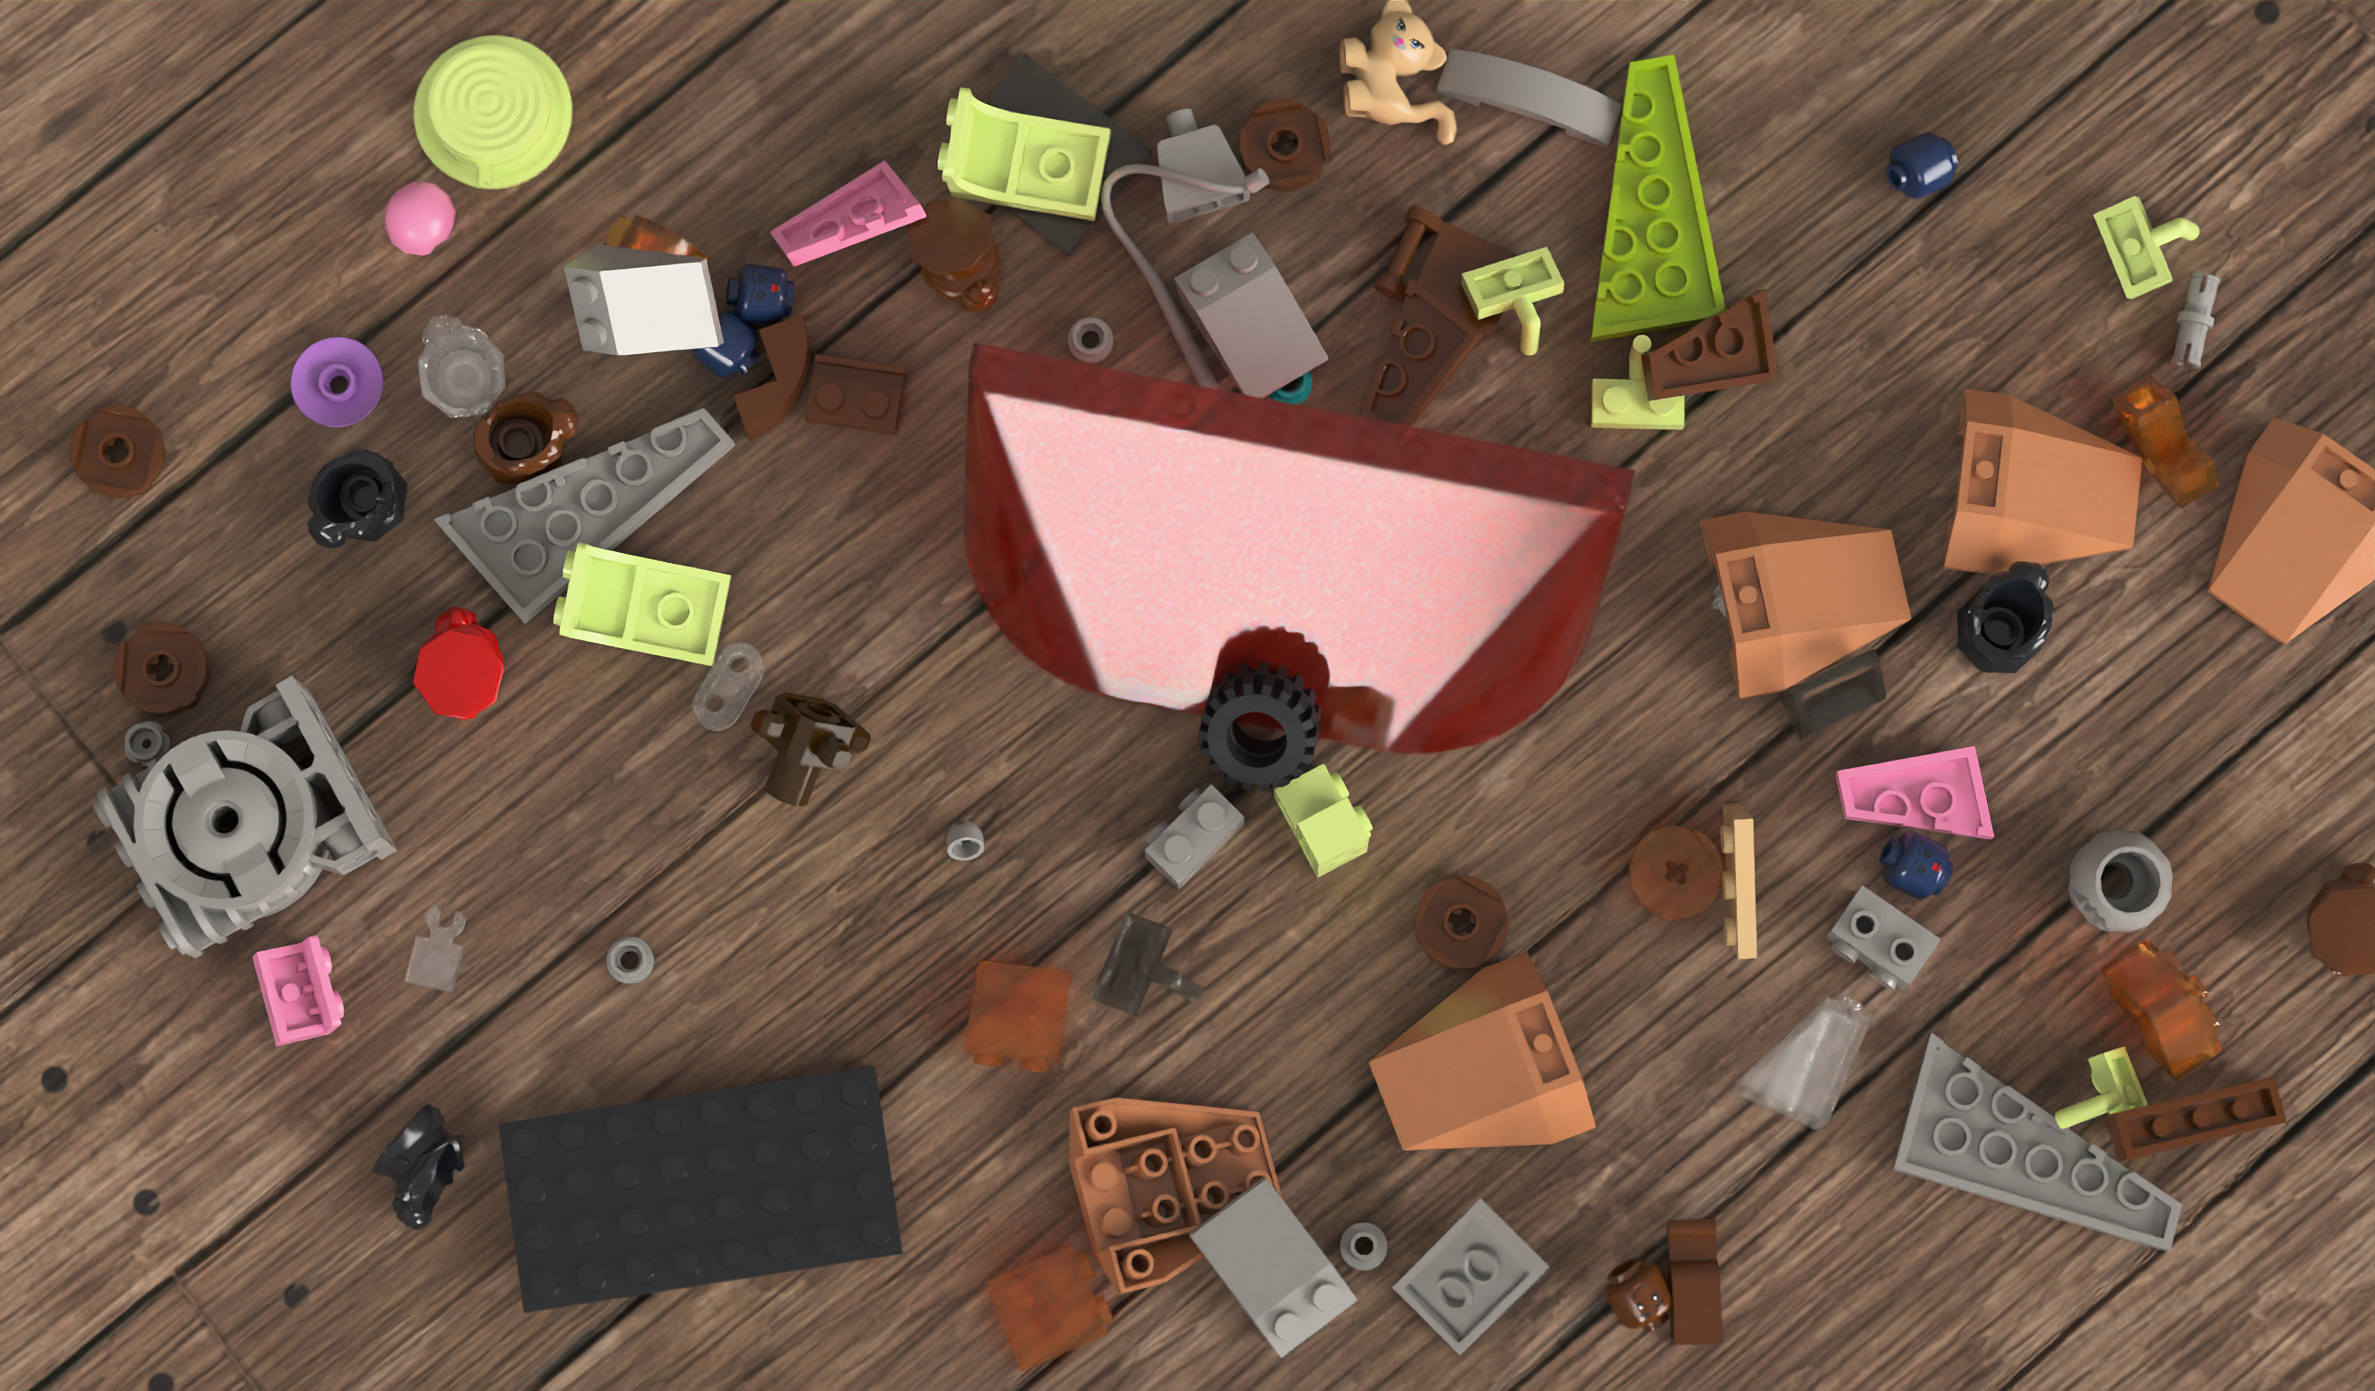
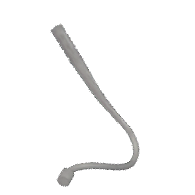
[1100,164,1269,393]

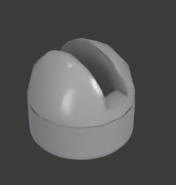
[946,820,985,861]

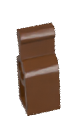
[1667,1219,1723,1345]

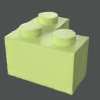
[1274,764,1373,878]

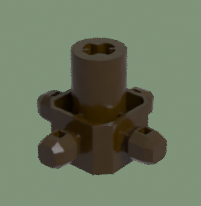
[751,692,871,806]

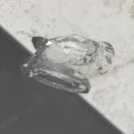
[417,315,506,419]

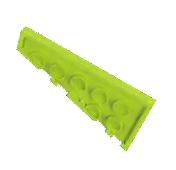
[1590,55,1725,342]

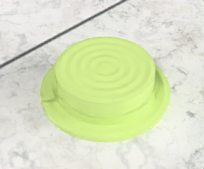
[414,36,572,189]

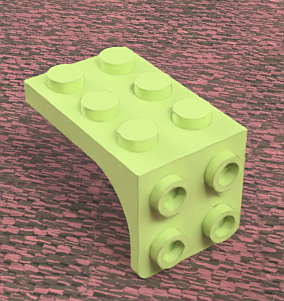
[938,87,1111,221]
[553,542,731,666]

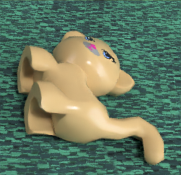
[1340,0,1457,145]

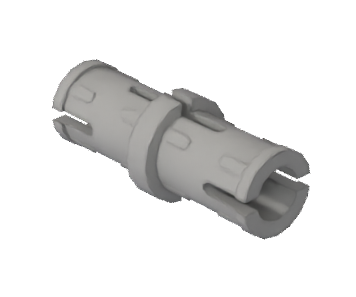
[2171,273,2220,369]

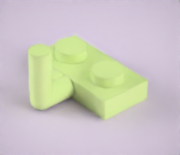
[2093,196,2199,299]
[1461,247,1564,355]
[1591,335,1685,430]
[2055,1046,2148,1129]

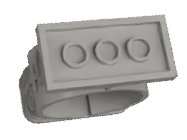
[93,676,398,959]

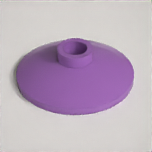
[291,337,383,427]

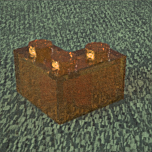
[2100,939,2222,1081]

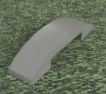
[1436,49,1622,149]

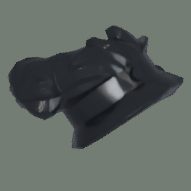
[307,450,408,548]
[1957,561,2053,673]
[372,1104,465,1230]

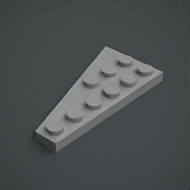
[433,408,735,624]
[1891,1033,2182,1252]

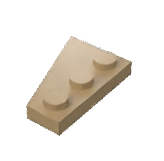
[1721,803,1757,959]

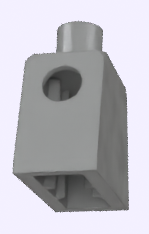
[1156,109,1250,225]

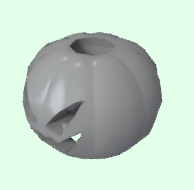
[2068,829,2173,933]

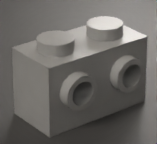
[1145,785,1244,891]
[1825,885,1941,991]

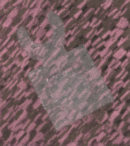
[404,906,465,994]

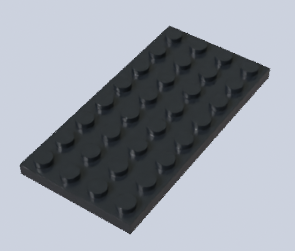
[499,1066,903,1314]

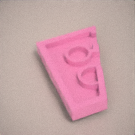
[770,161,927,267]
[1835,746,1994,840]

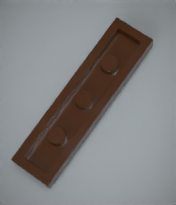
[2105,1077,2287,1162]

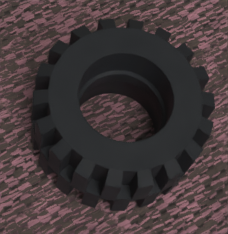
[1199,662,1321,792]

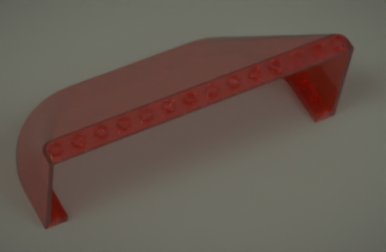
[963,343,1635,754]

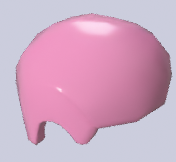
[385,181,456,255]

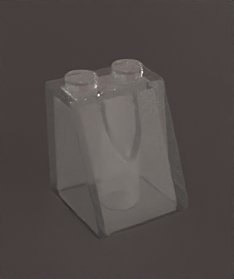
[1730,995,1872,1130]

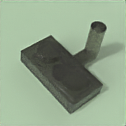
[1090,912,1202,1017]

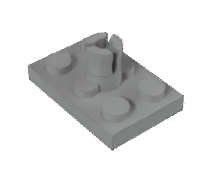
[1392,1198,1549,1355]

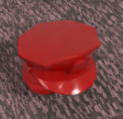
[413,607,504,721]

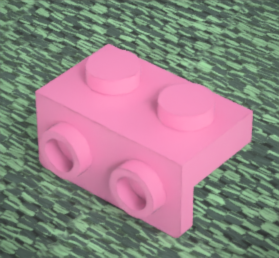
[252,935,344,1046]

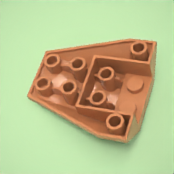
[1943,389,2143,574]
[2207,417,2375,645]
[1700,511,1911,699]
[1368,952,1596,1151]
[1069,1098,1283,1295]

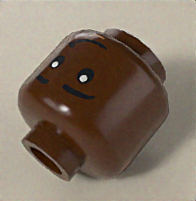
[1604,1257,1673,1332]

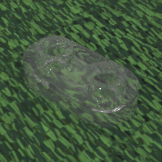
[692,643,765,731]

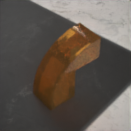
[2112,375,2220,509]

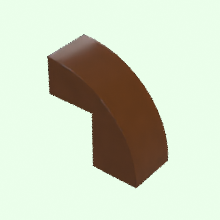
[734,315,811,440]

